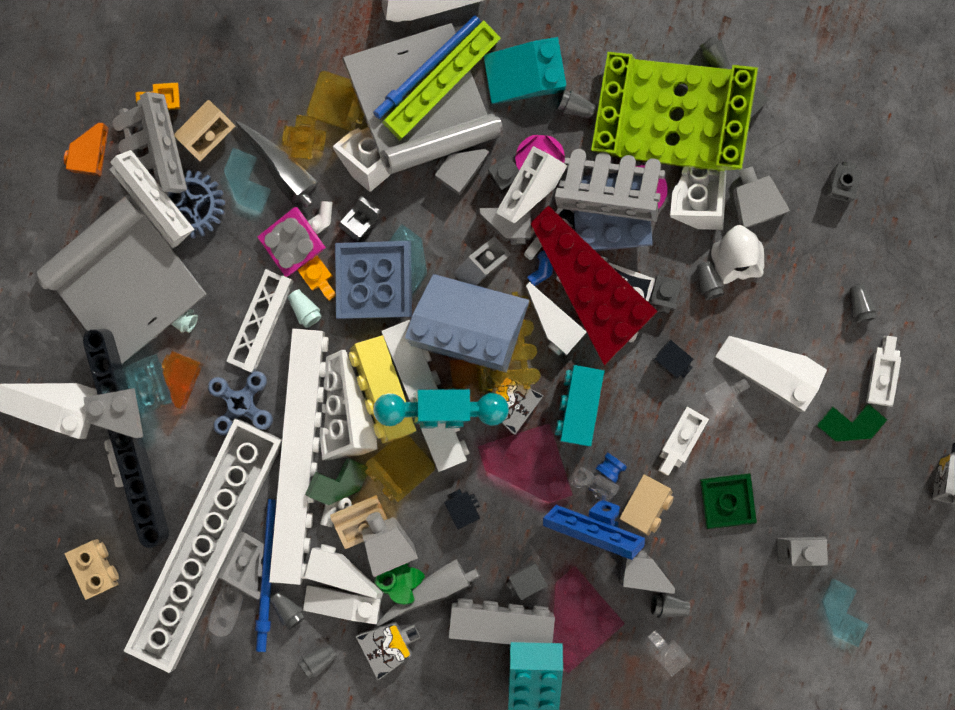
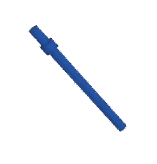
[373,16,481,119]
[255,499,277,652]

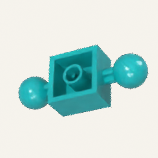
[373,390,509,429]

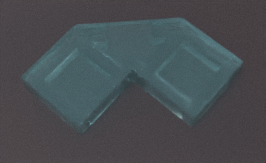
[224,148,271,213]
[389,224,427,294]
[822,579,869,647]

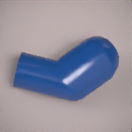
[527,251,553,286]

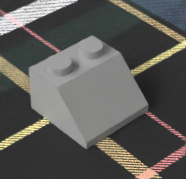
[619,550,675,594]

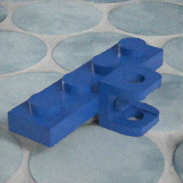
[543,500,645,560]

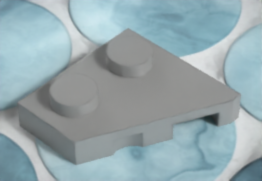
[83,388,143,438]
[217,532,264,600]

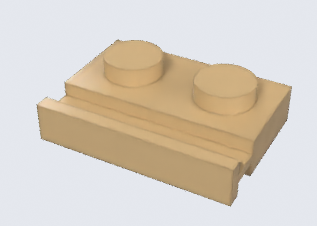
[330,495,387,549]

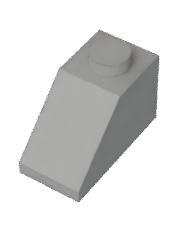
[434,149,489,196]
[480,208,531,245]
[453,236,511,286]

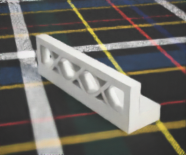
[109,150,194,248]
[226,269,294,373]

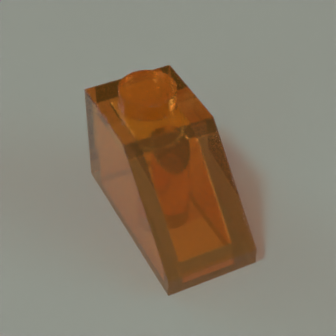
[161,351,204,410]
[450,360,480,402]

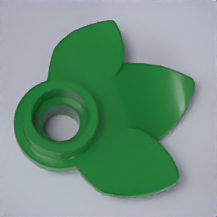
[375,563,425,605]

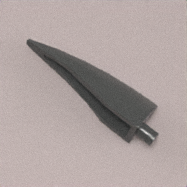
[236,121,318,208]

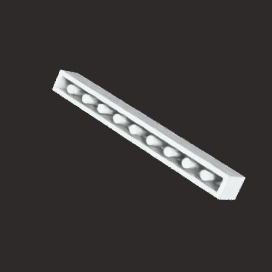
[269,328,329,585]

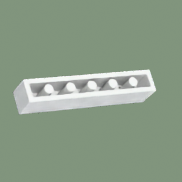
[382,320,470,472]

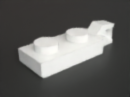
[866,336,901,407]
[658,407,709,476]

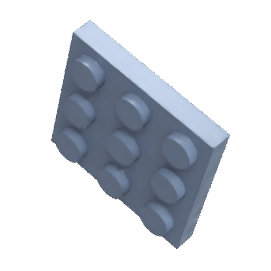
[574,173,653,251]
[335,241,412,319]

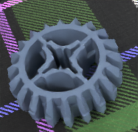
[167,170,225,239]

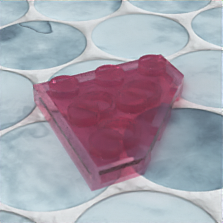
[478,423,573,503]
[552,565,625,673]

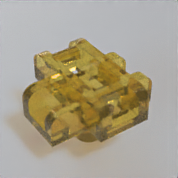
[282,115,327,160]

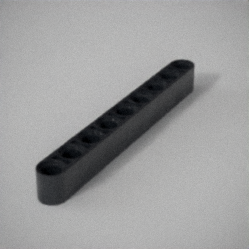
[83,328,169,548]

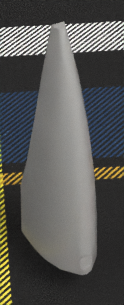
[377,559,480,627]

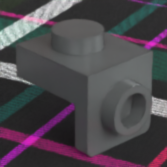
[338,196,380,242]

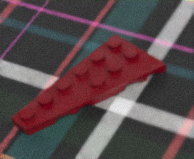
[531,205,658,366]

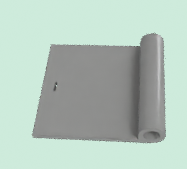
[342,23,503,174]
[37,195,207,365]

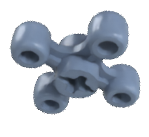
[208,371,273,436]

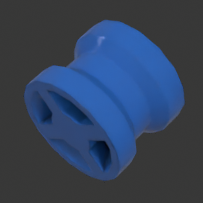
[595,452,627,483]

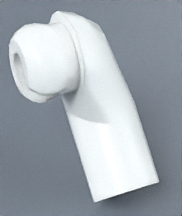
[308,201,333,234]
[320,497,352,527]

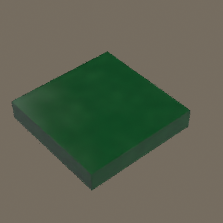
[700,473,757,529]

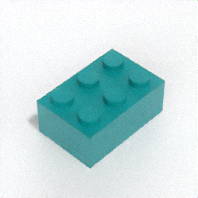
[555,365,605,446]
[508,642,563,710]

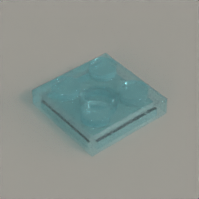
[123,354,172,415]

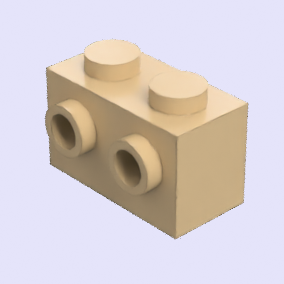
[174,100,235,161]
[619,475,674,536]
[64,539,119,600]

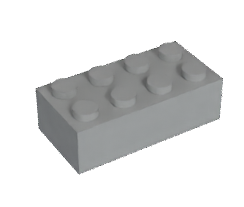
[449,598,555,644]

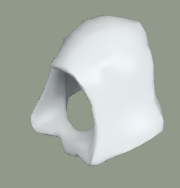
[711,225,764,284]

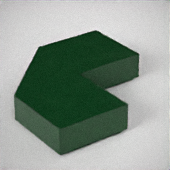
[815,404,887,442]
[305,458,370,505]

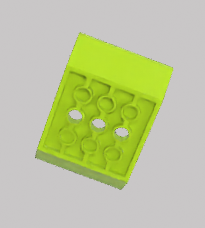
[591,52,758,171]

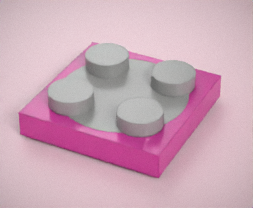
[257,207,326,277]

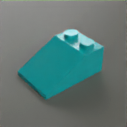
[484,37,567,104]

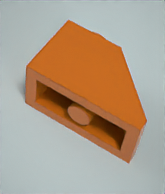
[64,123,109,177]

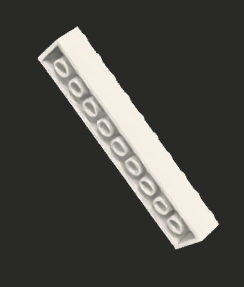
[124,419,282,673]

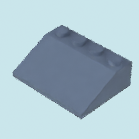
[405,274,529,373]

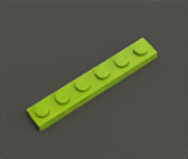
[382,20,501,141]

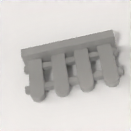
[113,92,187,197]
[555,149,665,222]

